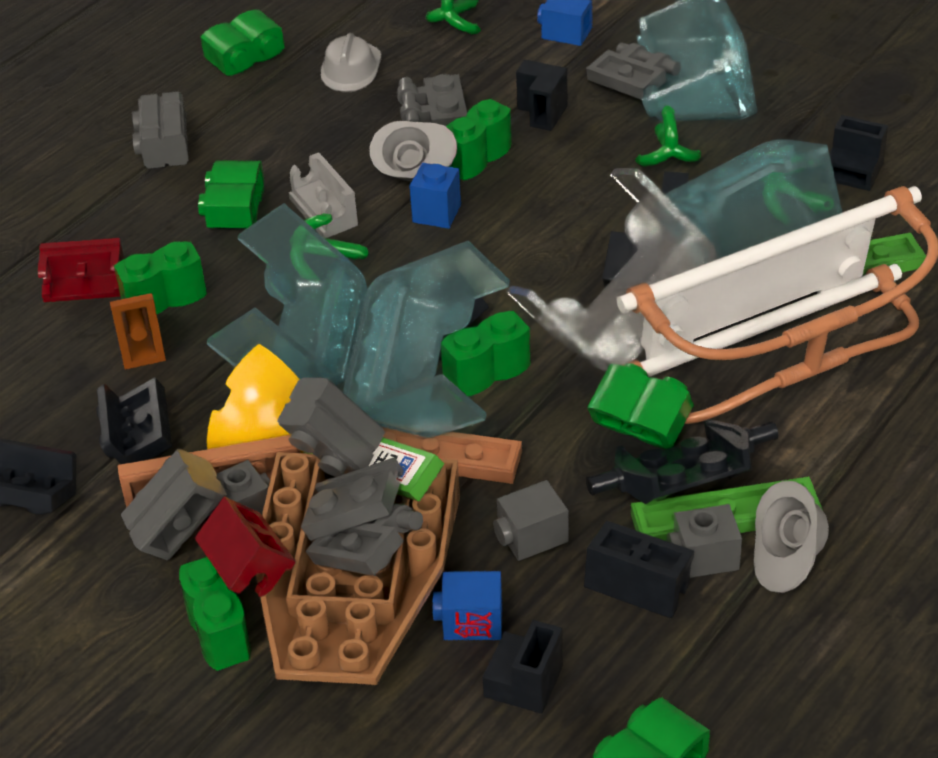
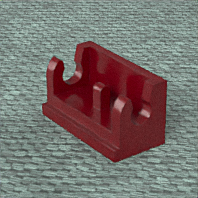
[38,238,124,302]
[195,496,296,597]

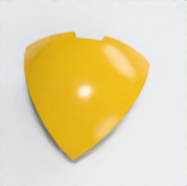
[207,344,304,453]

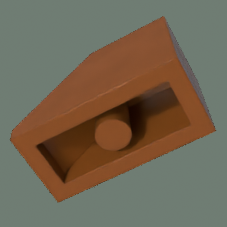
[110,293,166,370]

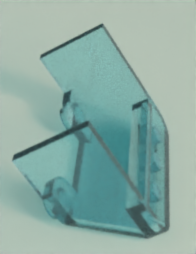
[206,203,367,386]
[343,241,510,438]

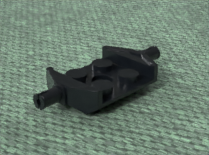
[586,419,778,504]

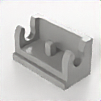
[288,153,358,238]

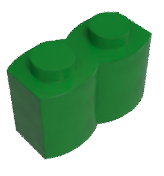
[201,10,285,76]
[446,99,512,181]
[198,160,264,228]
[114,241,207,314]
[441,311,531,397]
[587,363,694,449]
[179,557,251,671]
[593,697,710,758]

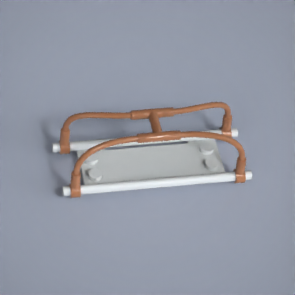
[617,186,938,424]

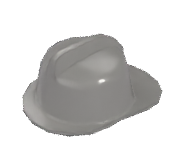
[321,33,381,92]
[370,121,457,181]
[754,481,829,593]

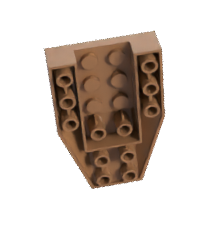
[256,452,460,685]

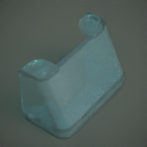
[637,0,757,121]
[661,139,842,268]

